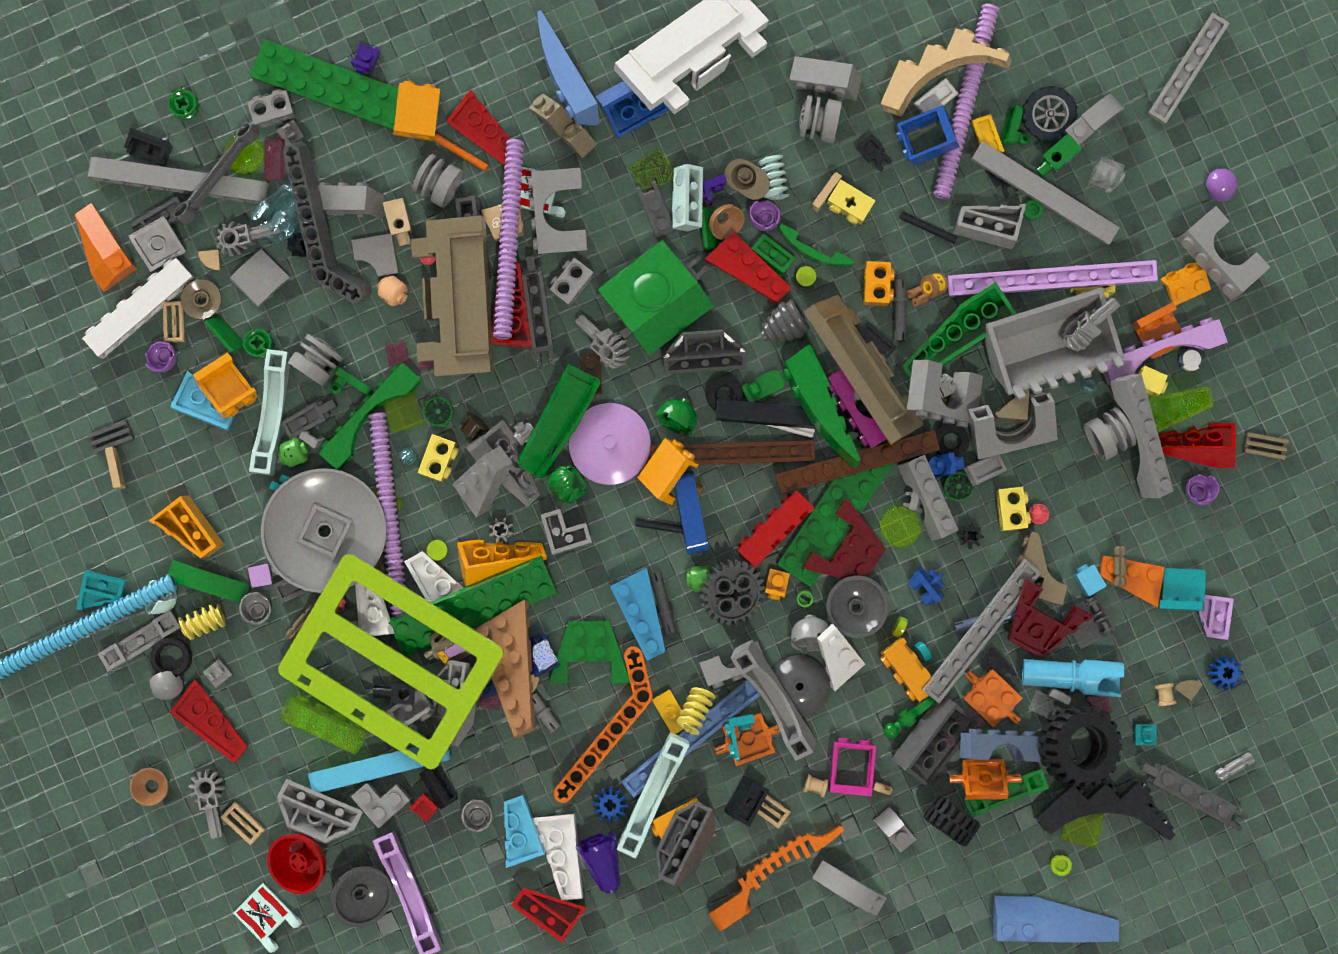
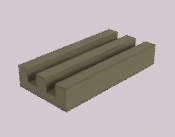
[1243,432,1289,461]

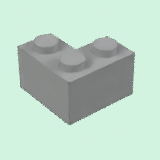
[541,509,593,556]
[351,782,413,828]

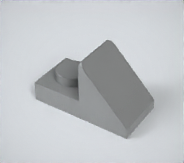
[873,807,917,853]

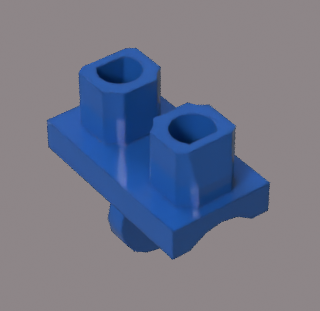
[928,453,964,478]
[908,566,945,606]

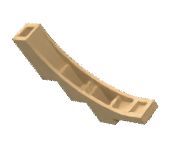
[881,28,1012,117]

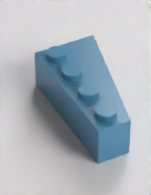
[610,568,666,661]

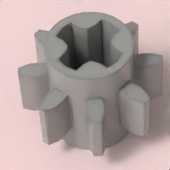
[513,421,534,446]
[489,518,514,543]

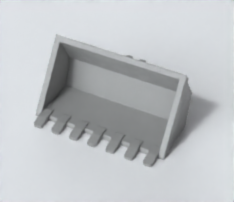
[985,287,1124,400]

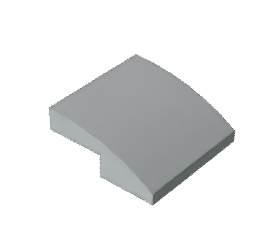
[230,249,290,308]

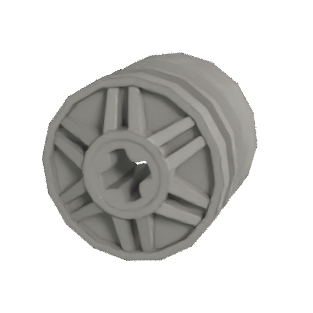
[799,95,842,144]
[412,154,464,208]
[287,334,343,387]
[1083,407,1137,462]

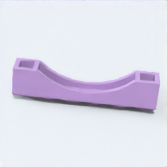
[1103,317,1228,385]
[373,831,443,954]

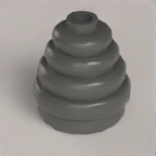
[760,299,810,344]

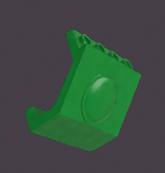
[597,240,714,356]

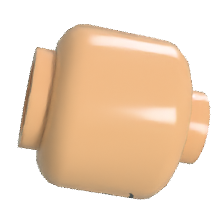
[377,276,408,306]

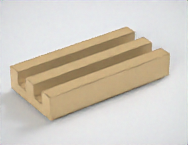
[812,172,842,213]
[163,301,185,343]
[105,447,126,490]
[757,795,791,829]
[221,802,266,846]

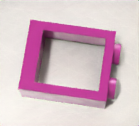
[829,738,876,796]

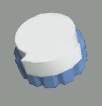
[1178,349,1202,372]

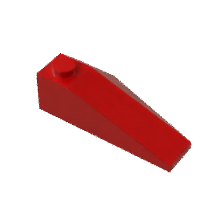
[1158,423,1236,468]

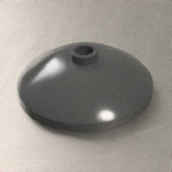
[826,576,889,638]
[772,655,830,717]
[331,866,393,927]

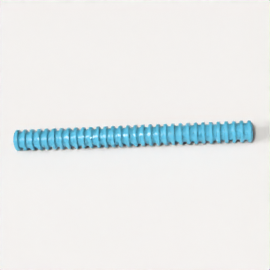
[0,574,178,679]

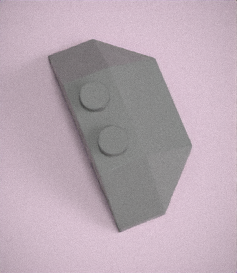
[431,660,476,746]
[277,779,363,844]

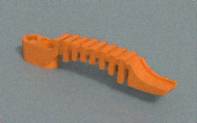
[708,825,844,932]

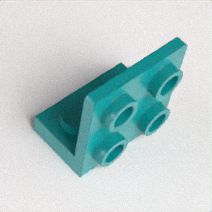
[1160,568,1206,611]
[725,715,755,762]

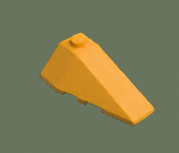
[457,539,547,587]

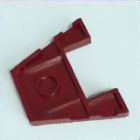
[802,499,885,579]
[1007,579,1092,659]

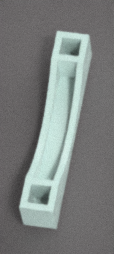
[249,349,292,476]
[617,732,689,858]

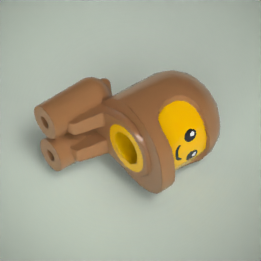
[907,273,948,307]

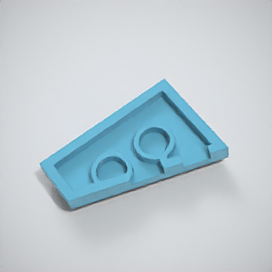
[170,371,236,431]
[504,794,546,868]

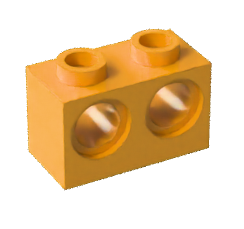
[863,261,895,306]

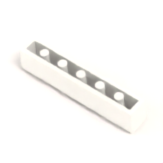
[82,258,195,359]

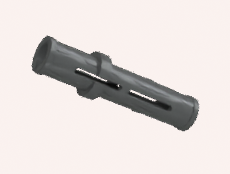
[892,279,908,341]
[649,572,677,635]

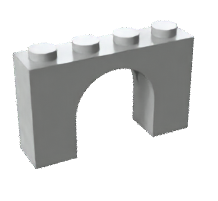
[528,168,588,254]
[1177,206,1270,301]
[907,360,983,428]
[968,390,1058,460]

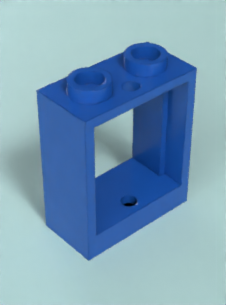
[896,105,960,166]

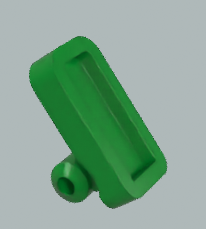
[1000,104,1030,147]
[330,366,373,396]
[742,370,784,402]

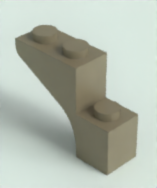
[529,94,597,158]
[1016,531,1068,606]

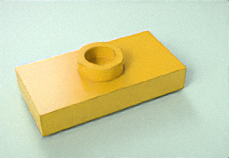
[971,114,1005,154]
[652,689,683,734]

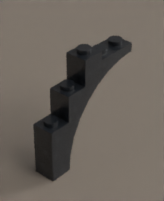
[1033,781,1175,841]

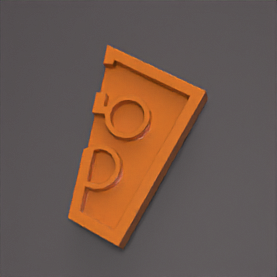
[1099,556,1165,608]

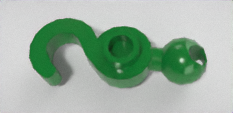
[884,696,935,739]

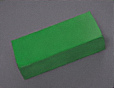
[701,207,719,251]
[205,316,244,355]

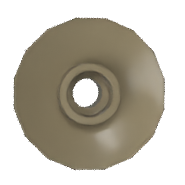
[181,279,221,319]

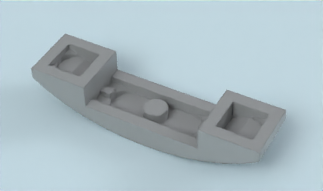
[98,610,180,672]

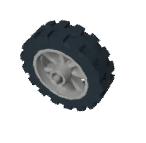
[1022,86,1078,141]

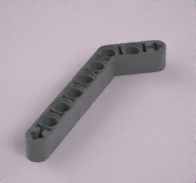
[283,142,372,303]

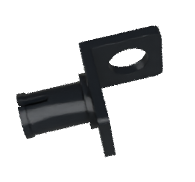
[373,682,415,705]

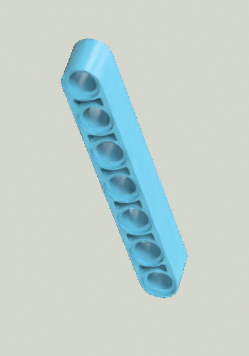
[308,747,452,792]

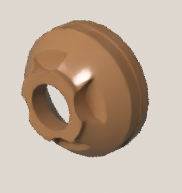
[709,204,745,240]
[130,768,169,806]

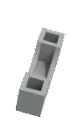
[898,455,958,541]

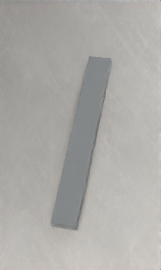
[971,141,1120,246]
[922,559,1041,703]

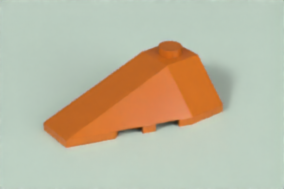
[74,203,137,292]

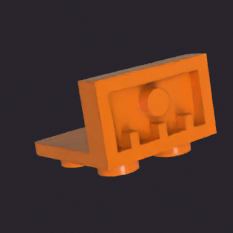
[1132,302,1181,360]

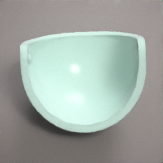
[145,580,177,614]

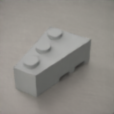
[789,56,862,101]
[953,204,1026,250]

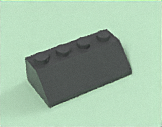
[891,696,978,788]

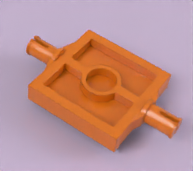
[963,668,1023,727]
[714,713,781,766]
[949,759,1021,799]

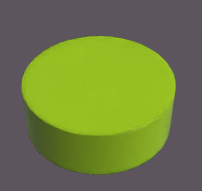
[796,266,816,287]
[427,540,448,561]
[891,616,908,638]
[1050,854,1072,876]

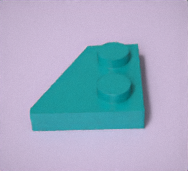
[76,570,127,610]

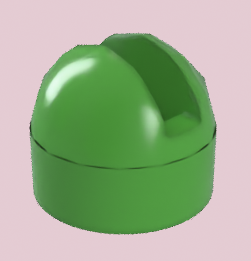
[797,590,814,607]

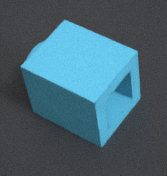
[1073,563,1107,597]

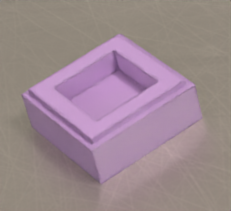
[248,564,273,588]

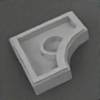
[351,234,399,278]

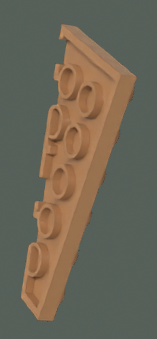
[474,600,535,738]

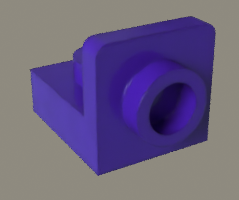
[351,43,380,74]
[702,174,727,205]

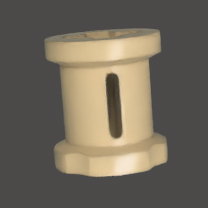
[1155,683,1177,706]
[803,774,828,798]

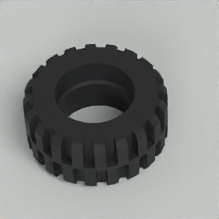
[1038,705,1122,788]

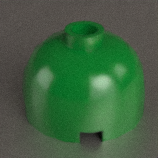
[655,398,697,437]

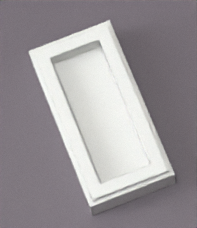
[914,78,958,114]

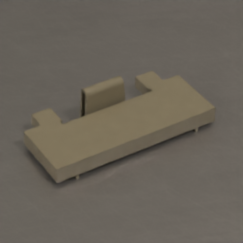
[411,215,494,378]
[804,295,924,444]

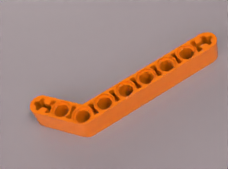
[554,646,653,803]

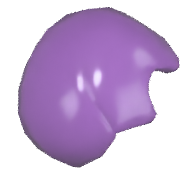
[1206,169,1238,202]
[749,200,780,231]
[145,342,177,372]
[1185,474,1220,506]

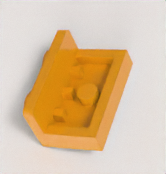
[1160,263,1211,306]

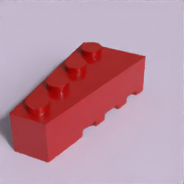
[492,262,532,349]
[737,491,814,568]

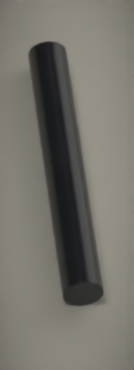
[899,211,958,244]
[635,518,684,534]

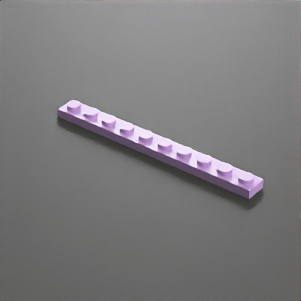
[948,260,1158,297]

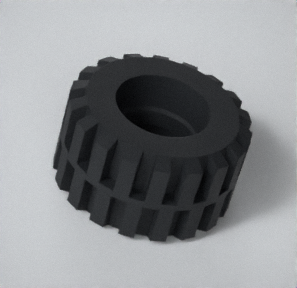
[923,795,981,847]

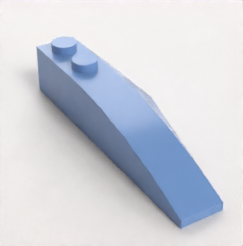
[537,10,600,126]
[993,895,1119,942]

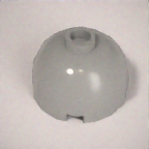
[791,615,829,651]

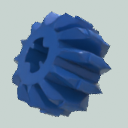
[1207,655,1244,691]
[592,787,628,823]

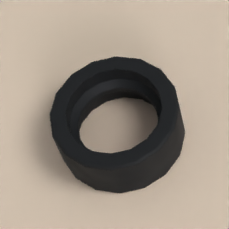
[150,638,192,677]

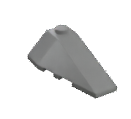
[466,420,540,506]

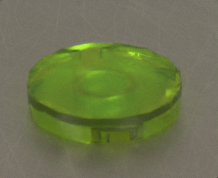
[224,136,265,175]
[880,507,921,547]

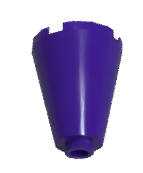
[576,832,620,893]

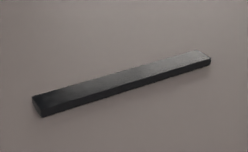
[716,399,873,433]

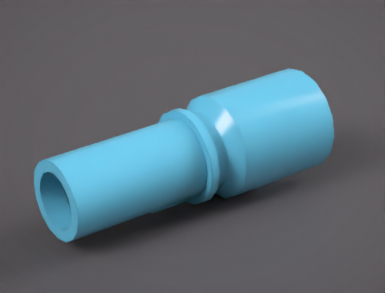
[1022,659,1124,697]

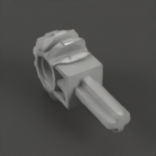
[214,221,281,257]
[1061,298,1120,352]
[575,315,631,369]
[188,769,225,839]

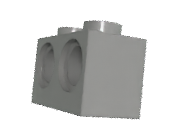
[247,89,296,129]
[549,258,594,308]

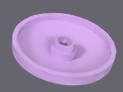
[569,403,651,485]

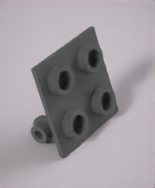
[1061,594,1117,649]

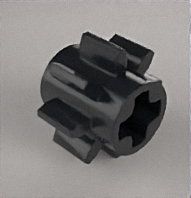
[287,232,306,257]
[957,523,984,549]

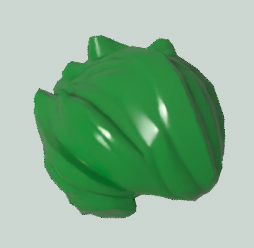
[547,466,586,503]

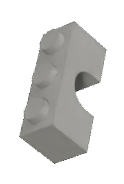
[699,641,763,689]

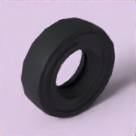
[706,377,743,411]
[935,423,970,457]

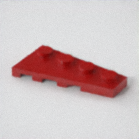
[446,90,523,166]
[704,231,791,304]
[169,679,248,763]

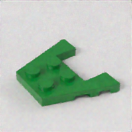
[549,621,630,684]

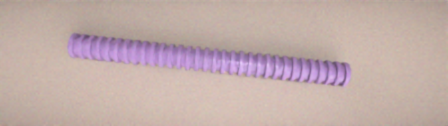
[933,4,1000,199]
[493,139,524,339]
[368,412,406,617]

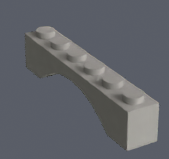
[1110,374,1174,498]
[730,639,817,761]

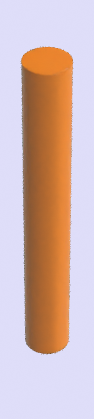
[433,133,489,172]

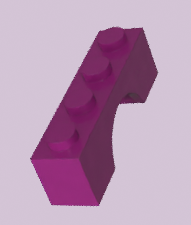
[827,369,887,448]

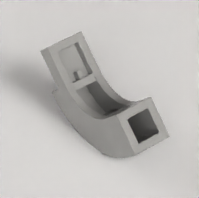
[1065,93,1125,145]
[813,860,887,916]

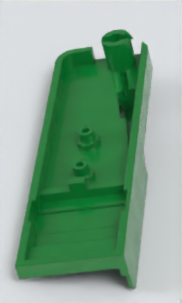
[517,364,600,479]

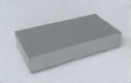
[964,455,1007,487]

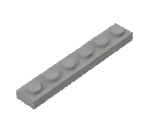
[1147,12,1229,125]

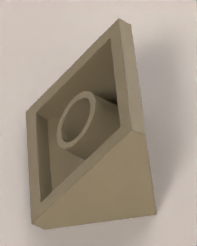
[993,389,1029,424]

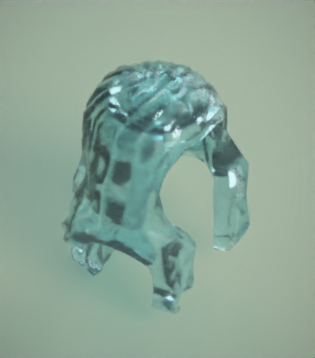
[251,184,298,244]

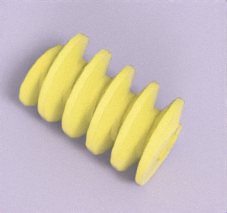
[178,602,226,640]
[676,687,716,735]

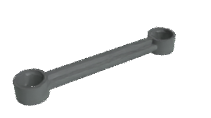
[173,122,260,225]

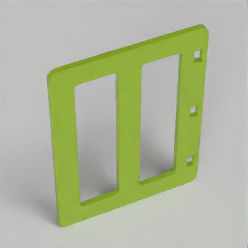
[278,554,504,769]

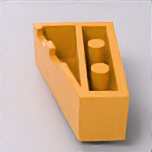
[149,495,225,558]
[880,637,932,703]

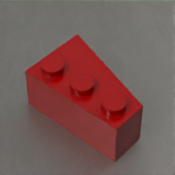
[511,888,587,943]

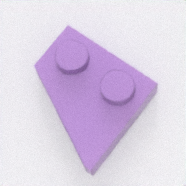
[1198,595,1234,640]

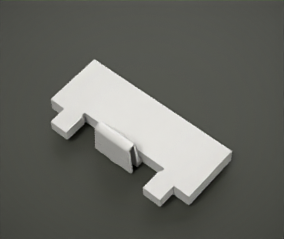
[614,0,769,114]

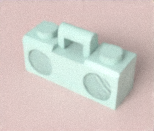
[672,164,703,232]

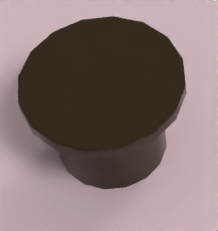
[460,412,489,440]

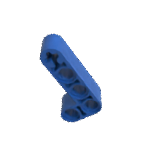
[675,471,708,555]

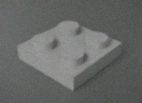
[128,216,186,272]

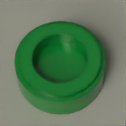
[1023,199,1043,221]

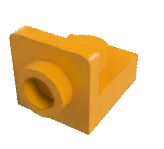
[764,569,790,600]

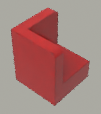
[409,793,439,823]

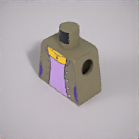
[424,632,474,666]

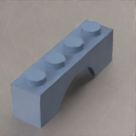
[960,729,1043,762]

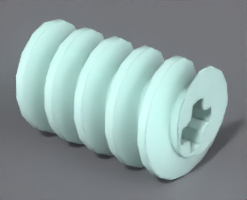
[758,155,789,200]

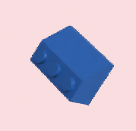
[595,81,670,138]

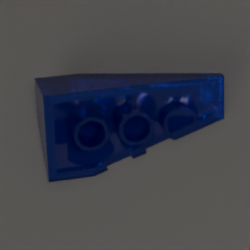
[482,634,560,699]

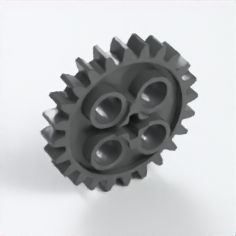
[699,559,765,626]

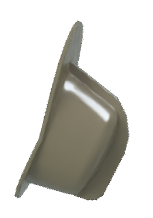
[725,159,770,200]

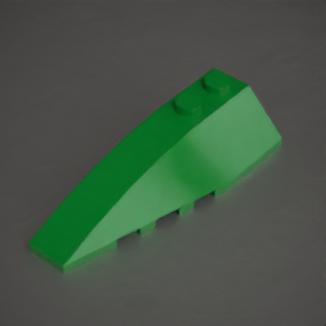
[902,282,1016,379]
[782,345,860,468]

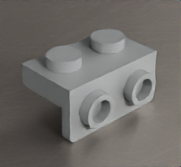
[386,690,435,729]

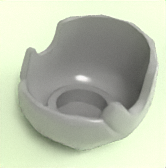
[239,592,272,625]
[149,671,184,701]
[461,800,492,832]

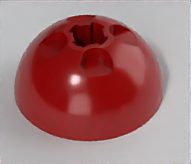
[267,833,327,894]

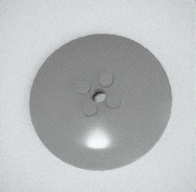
[261,469,387,593]

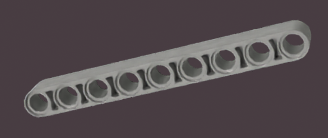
[88,157,269,205]

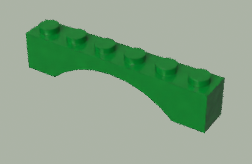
[319,362,423,471]

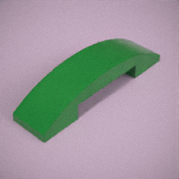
[779,223,854,268]
[168,560,251,603]
[963,768,1049,817]

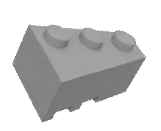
[318,182,385,219]
[452,446,512,518]

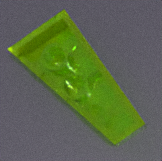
[1125,386,1214,439]
[279,692,368,755]

